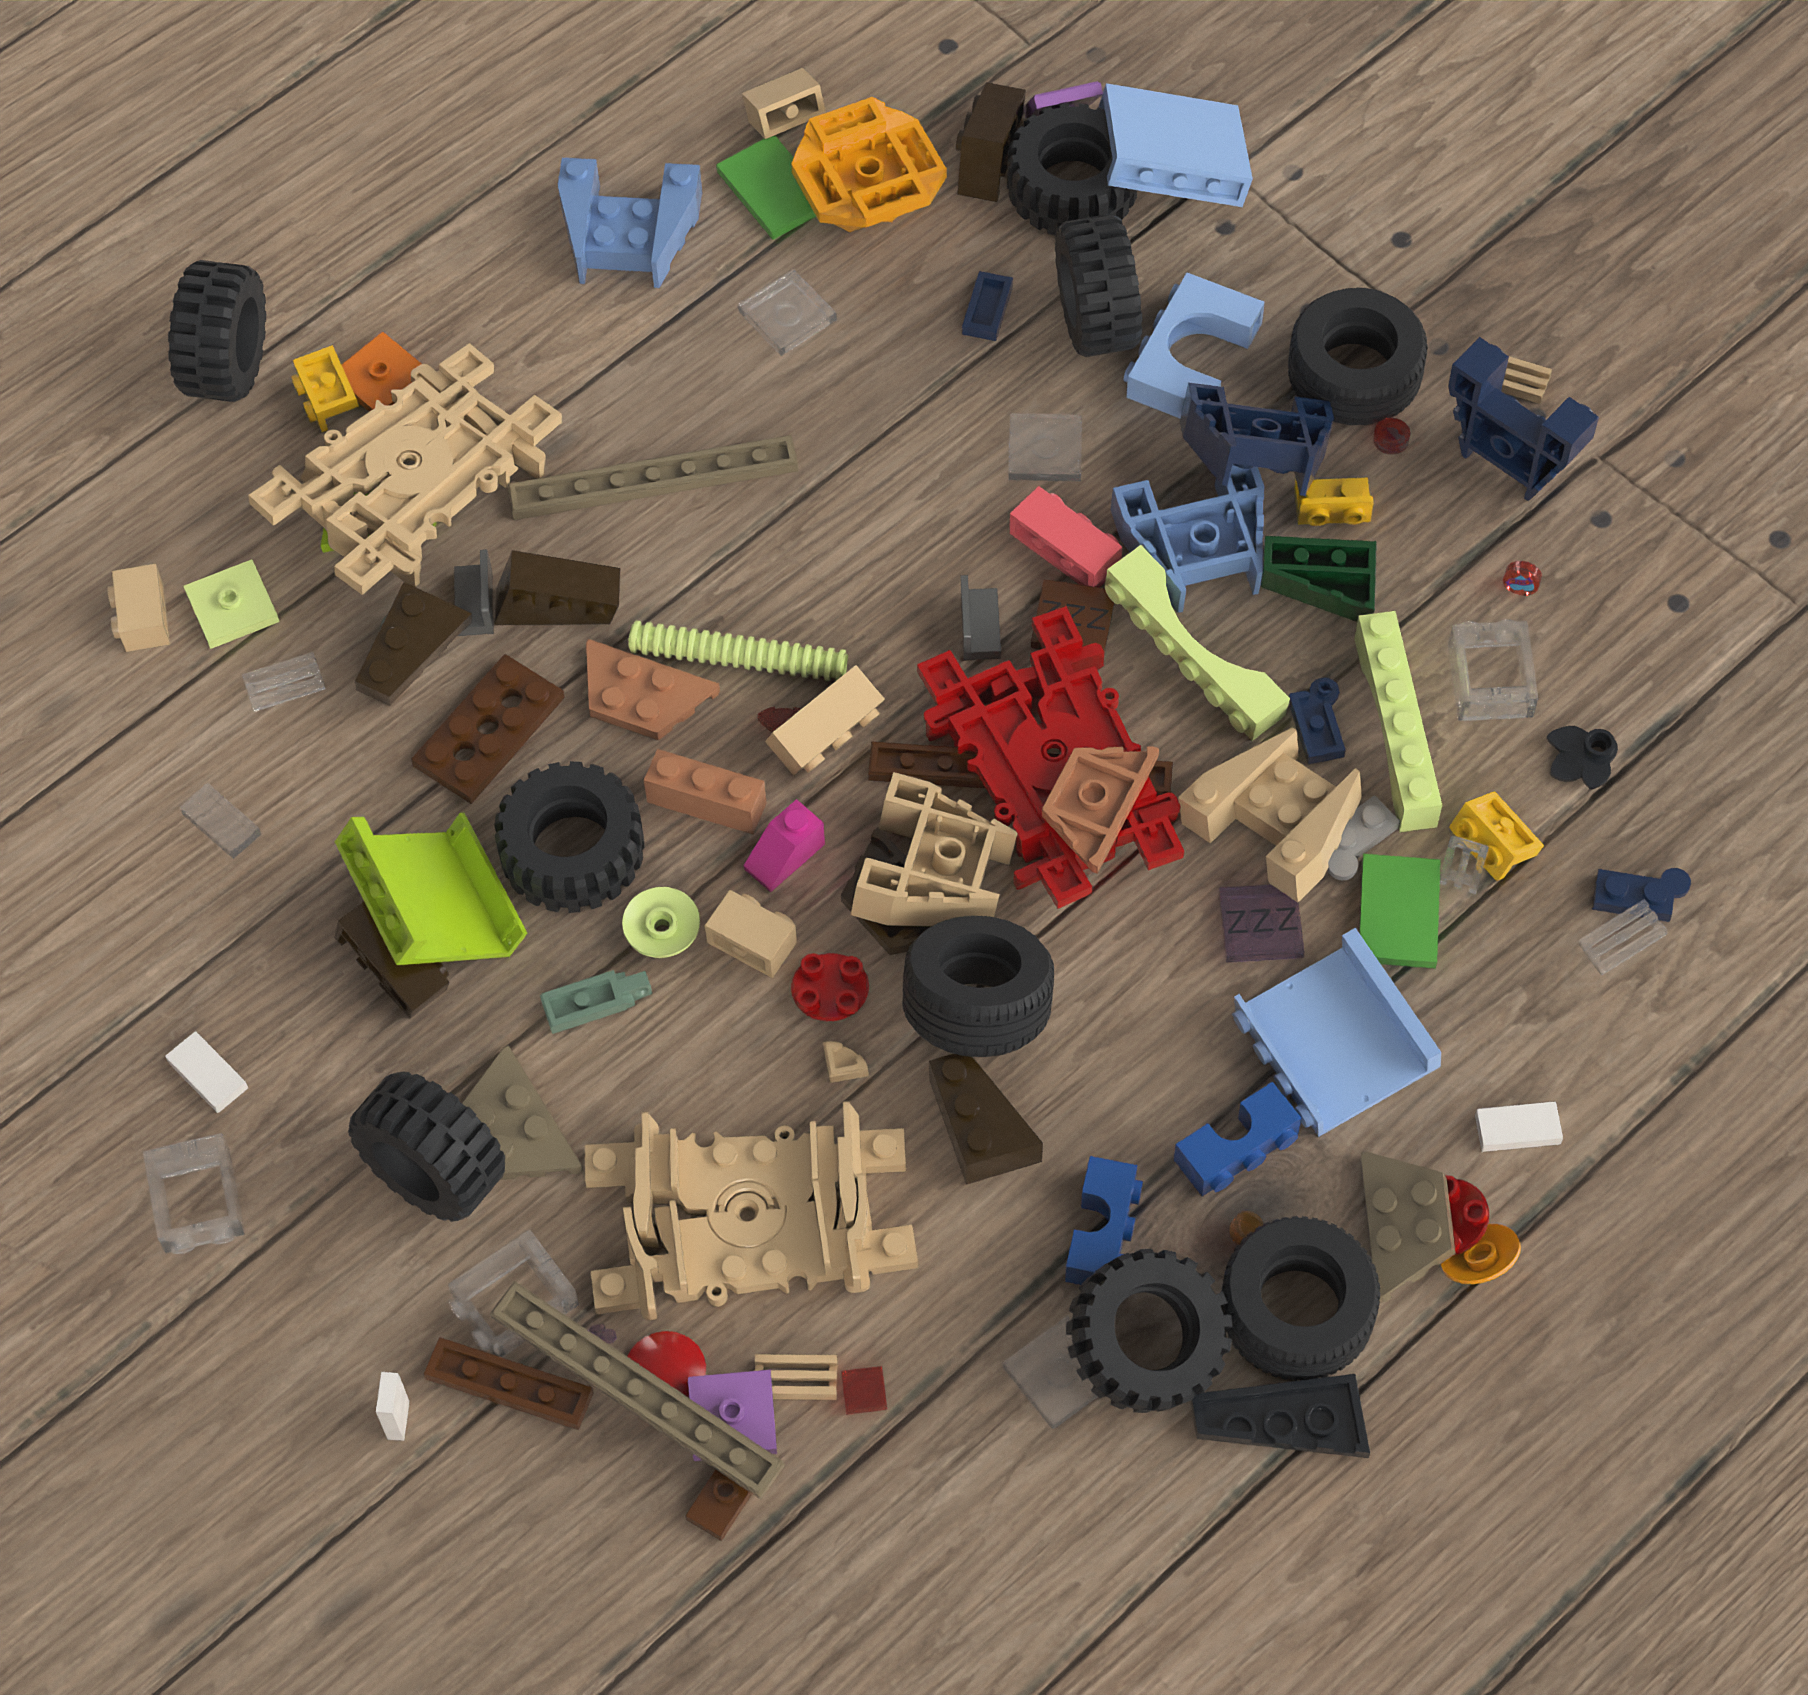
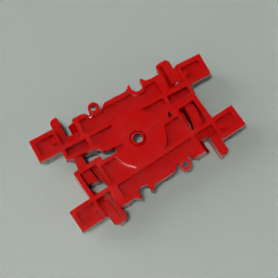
[917,606,1184,909]

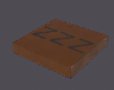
[1031,579,1115,655]

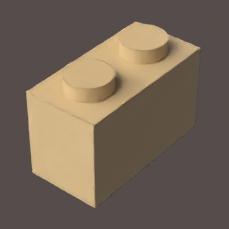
[742,68,826,139]
[107,564,170,652]
[705,890,797,978]

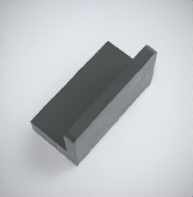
[454,549,494,636]
[960,575,1001,660]

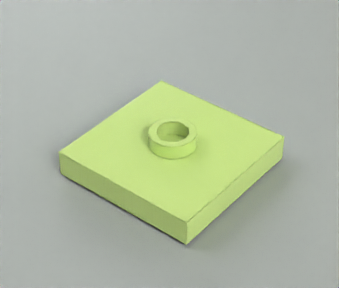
[184,559,280,649]

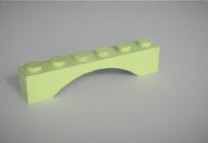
[1105,545,1290,741]
[1355,611,1442,832]

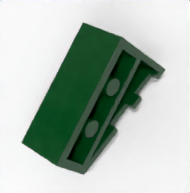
[1261,536,1377,622]

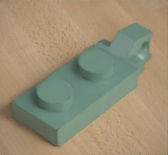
[540,970,652,1034]

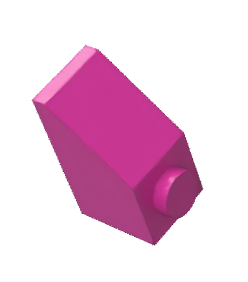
[743,799,825,893]

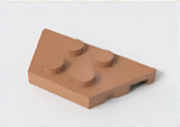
[586,639,720,740]
[1042,746,1159,874]

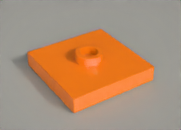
[342,332,422,412]

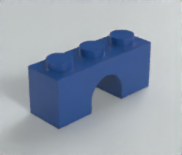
[1174,1082,1302,1196]
[1065,1156,1143,1285]

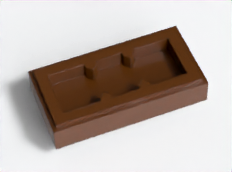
[685,1470,752,1541]

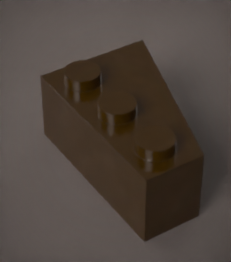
[956,82,1026,202]
[355,582,472,706]
[334,901,450,1019]

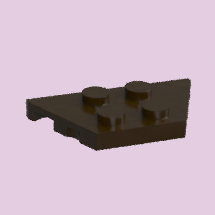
[841,827,932,955]

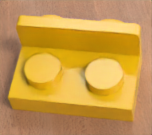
[291,345,359,432]
[1294,477,1374,526]
[1449,791,1544,881]

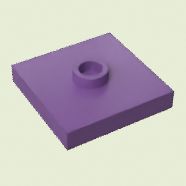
[1024,81,1103,119]
[688,1370,777,1461]

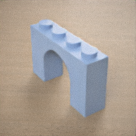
[1124,273,1265,418]

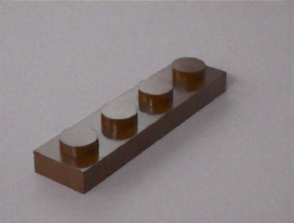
[424,1337,594,1430]

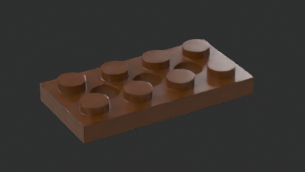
[411,654,565,804]

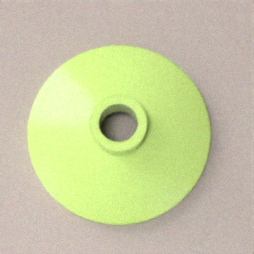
[622,887,700,958]

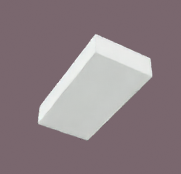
[165,1031,248,1113]
[1475,1102,1563,1152]
[376,1372,410,1441]

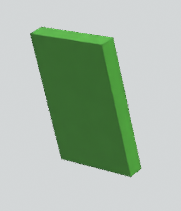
[716,135,816,240]
[1359,853,1441,969]

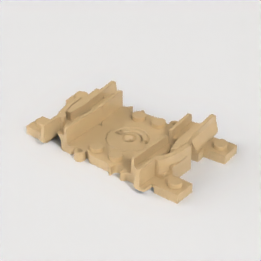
[248,343,562,595]

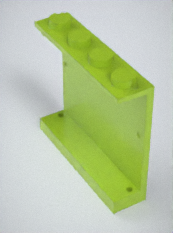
[334,813,527,965]

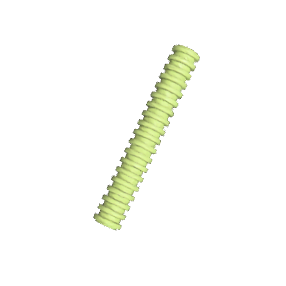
[629,620,848,681]

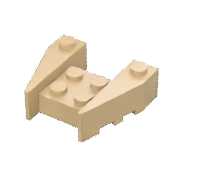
[1178,727,1362,902]
[851,772,1017,926]

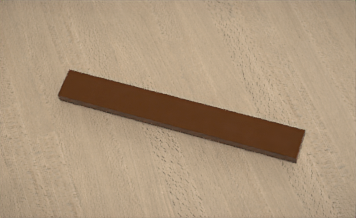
[868,741,1173,796]

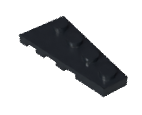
[1190,1374,1370,1458]

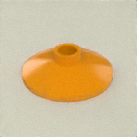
[1441,1224,1521,1284]

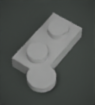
[1327,795,1400,881]

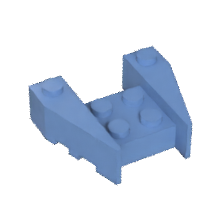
[558,157,702,288]
[1110,464,1264,613]

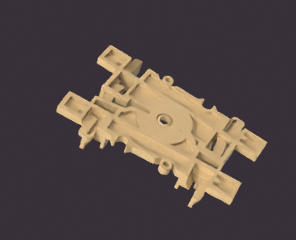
[585,1101,918,1320]

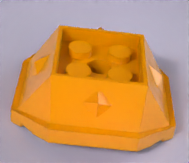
[791,97,947,232]

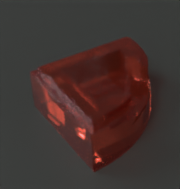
[757,707,801,733]

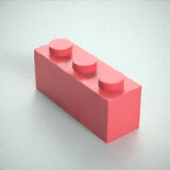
[1010,486,1123,588]

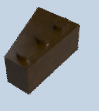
[494,550,621,625]
[929,1054,1043,1185]

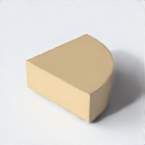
[823,1041,869,1083]

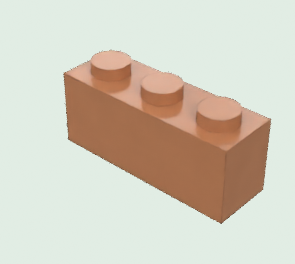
[644,749,767,834]

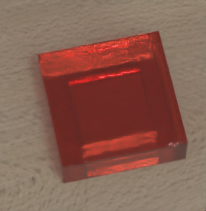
[841,1366,887,1415]

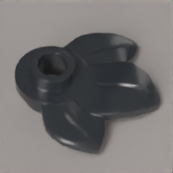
[1547,726,1618,790]

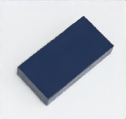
[962,271,1013,341]

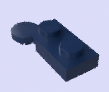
[1289,678,1346,765]
[1592,868,1691,922]

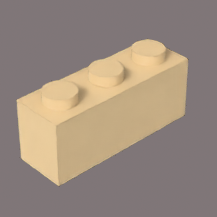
[765,665,885,776]

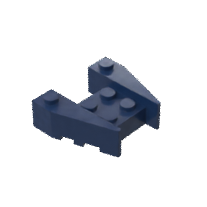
[1448,337,1599,501]
[1180,382,1334,496]

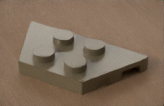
[462,1045,583,1180]
[1361,1151,1456,1303]

